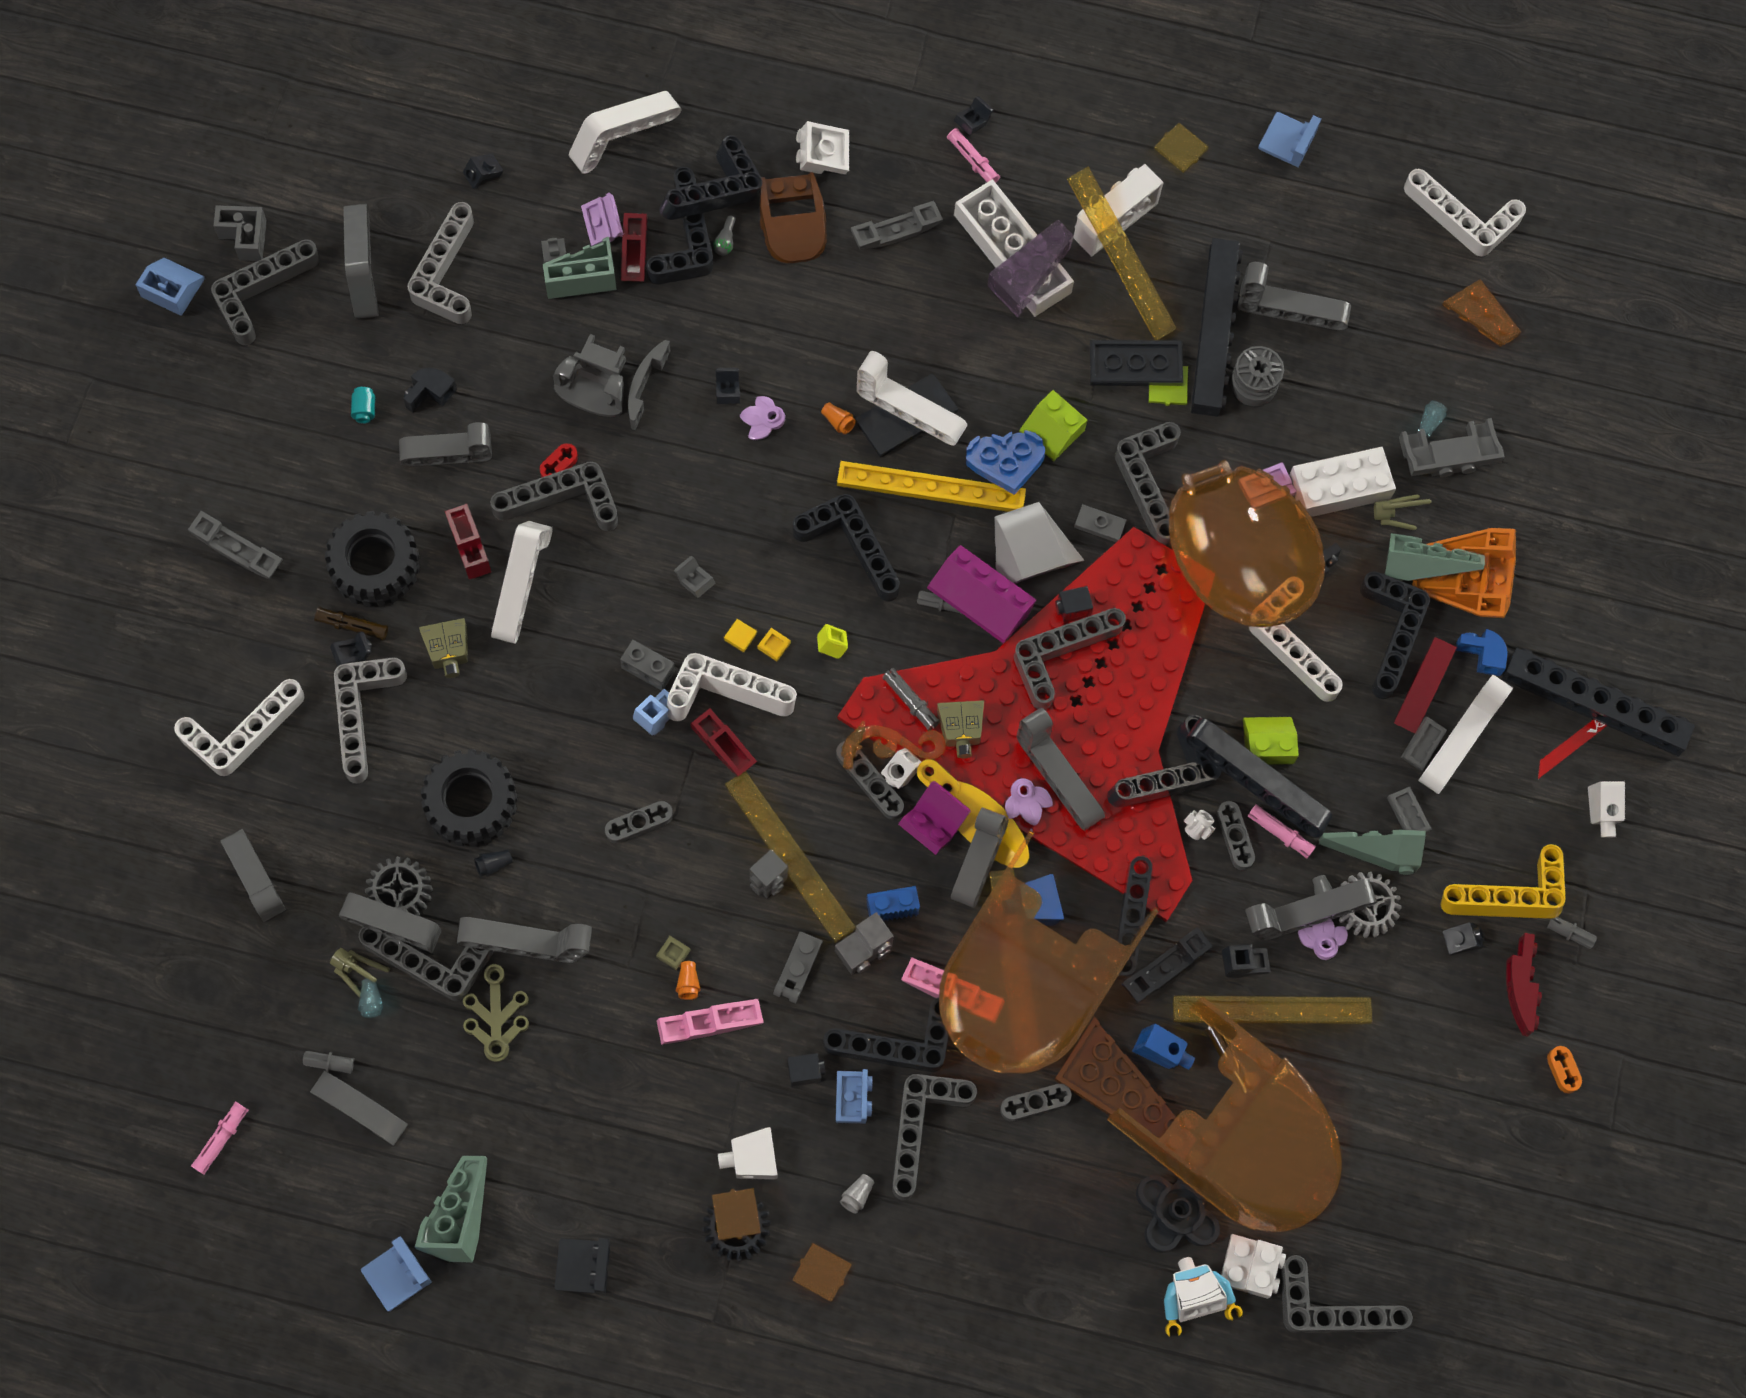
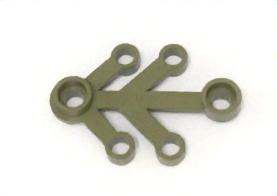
[463,964,529,1062]

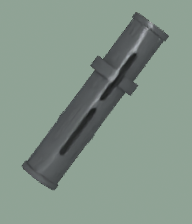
[882,668,940,731]

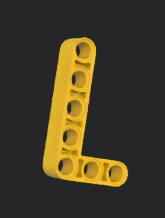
[1441,844,1565,919]

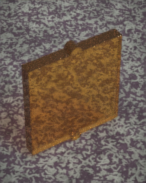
[712,1188,761,1240]
[792,1243,852,1302]

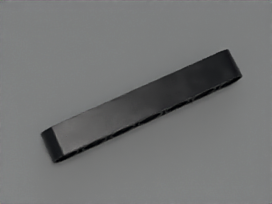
[1186,718,1332,838]

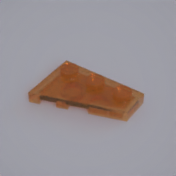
[1442,279,1521,347]

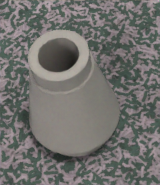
[840,1174,874,1213]

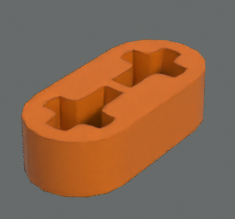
[1547,1046,1582,1093]

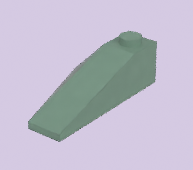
[1385,533,1485,581]
[1319,830,1426,875]
[415,1156,487,1262]

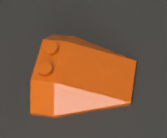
[1412,528,1516,618]

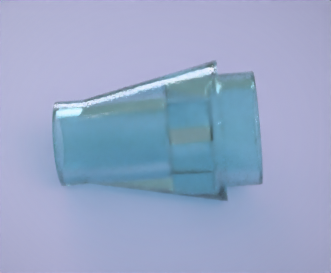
[1418,401,1447,437]
[358,979,383,1018]

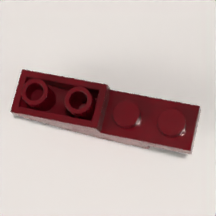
[1506,933,1542,1037]

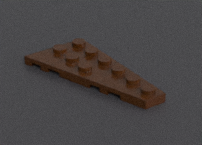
[1055,1017,1196,1162]

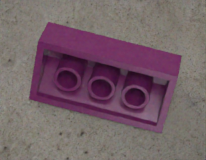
[927,545,1036,643]

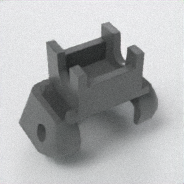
[553,334,626,417]

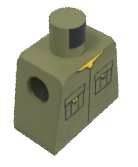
[419,618,468,678]
[937,700,984,758]

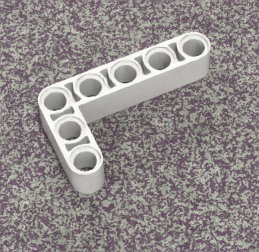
[569,91,681,174]
[1404,169,1526,256]
[857,351,967,445]
[491,521,552,644]
[1249,578,1343,702]
[666,653,797,721]
[1418,675,1513,794]
[174,679,304,776]

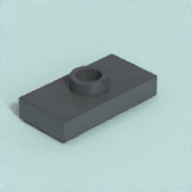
[1074,504,1126,542]
[1401,717,1447,770]
[1387,787,1432,833]

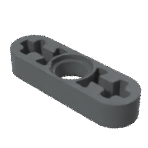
[605,801,673,843]
[1217,801,1255,870]
[1000,1084,1071,1121]

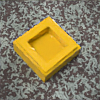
[724,619,757,652]
[757,628,791,661]

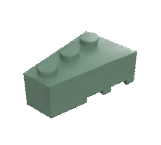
[543,236,617,299]

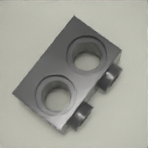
[620,640,675,690]

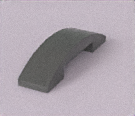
[850,201,943,249]
[628,340,670,430]
[188,511,283,579]
[310,1071,408,1146]

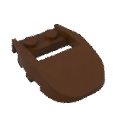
[760,172,827,263]

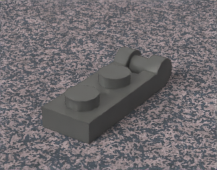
[773,932,823,1004]

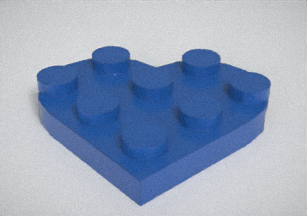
[966,430,1045,495]

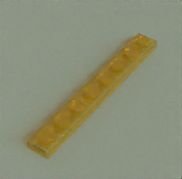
[1067,166,1177,340]
[725,771,856,943]
[1173,996,1372,1024]

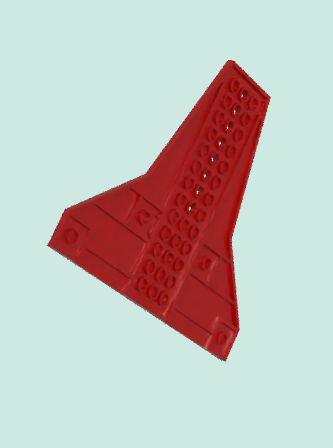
[837,527,1214,922]

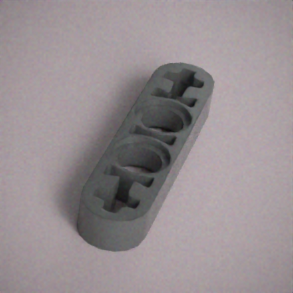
[836,741,904,819]

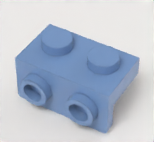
[836,1069,872,1123]

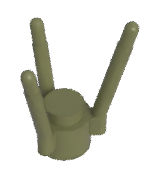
[1374,494,1431,530]
[330,948,390,998]

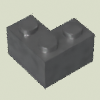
[835,912,894,975]

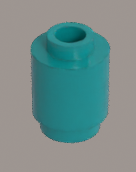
[351,387,375,423]

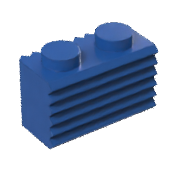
[867,886,920,921]

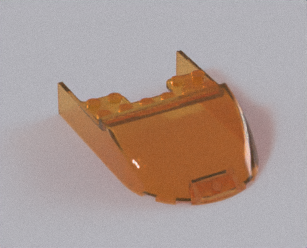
[939,829,1158,1074]
[1107,997,1342,1232]

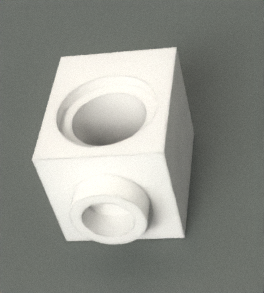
[881,748,922,789]

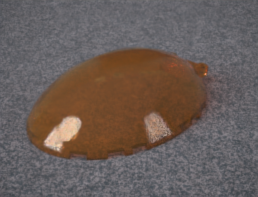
[1169,460,1325,628]

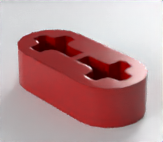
[540,443,578,478]

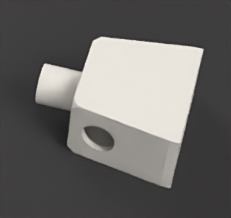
[1588,782,1625,838]
[718,1127,777,1179]

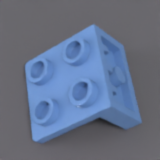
[1258,112,1321,167]
[361,1236,432,1311]

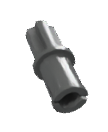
[917,591,962,614]
[1547,917,1597,949]
[303,1051,355,1074]

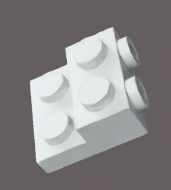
[796,121,849,174]
[1221,1234,1286,1299]

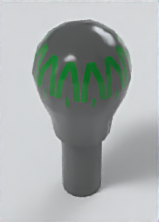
[713,216,736,256]

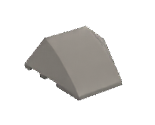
[994,502,1084,584]

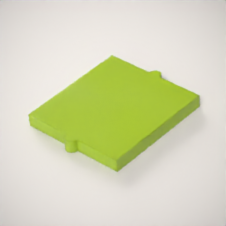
[1149,366,1188,406]

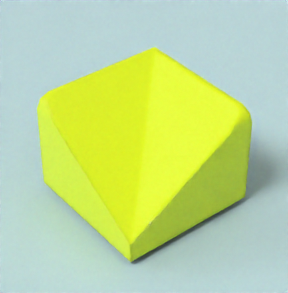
[817,624,848,659]

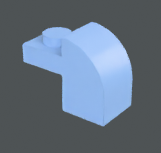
[633,689,680,735]

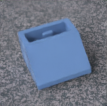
[136,258,205,316]

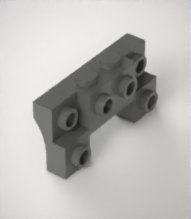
[1399,418,1505,477]

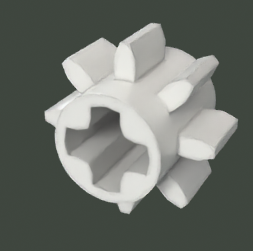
[1184,810,1215,840]

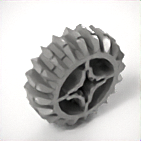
[1339,872,1401,938]

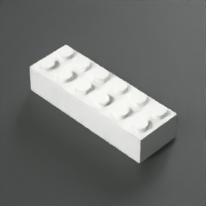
[954,179,1074,317]

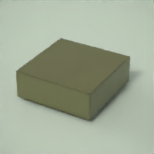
[656,936,691,971]

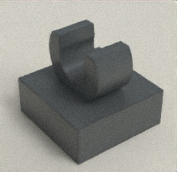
[541,238,566,263]

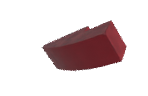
[621,213,648,282]
[445,504,492,580]
[691,708,757,777]

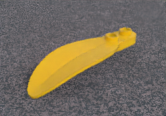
[917,759,1029,868]

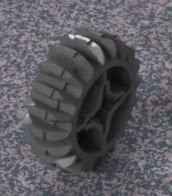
[365,856,433,916]

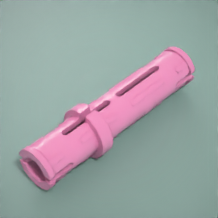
[947,128,1000,183]
[1247,804,1316,859]
[191,1102,249,1175]

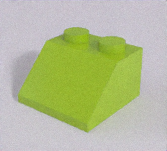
[1019,390,1087,461]
[1243,717,1299,765]

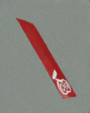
[1538,720,1607,779]

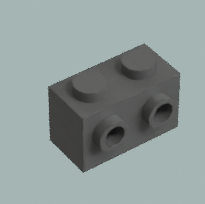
[749,850,788,898]

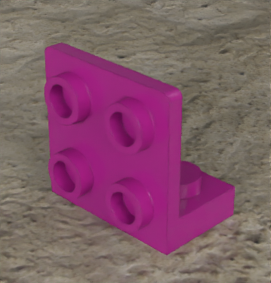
[898,781,971,855]

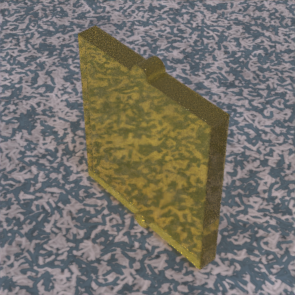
[1154,123,1208,173]

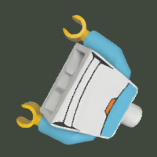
[1164,1257,1243,1337]

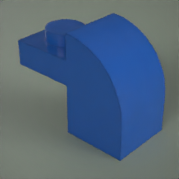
[1456,629,1507,676]

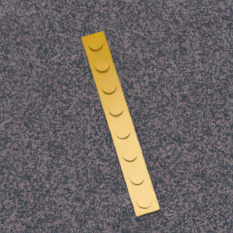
[837,461,1026,512]

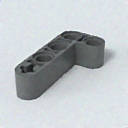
[399,422,492,466]
[951,807,1009,908]
[220,829,286,922]
[339,893,441,955]

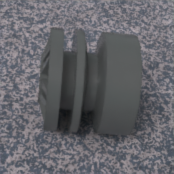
[1230,346,1284,406]

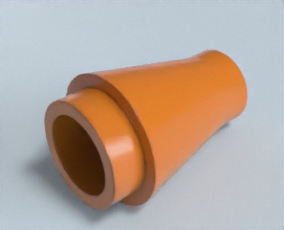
[821,402,856,434]
[676,961,701,1000]

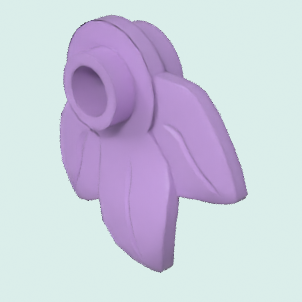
[740,396,785,440]
[1005,778,1053,826]
[1298,920,1348,960]

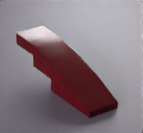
[1394,637,1457,733]

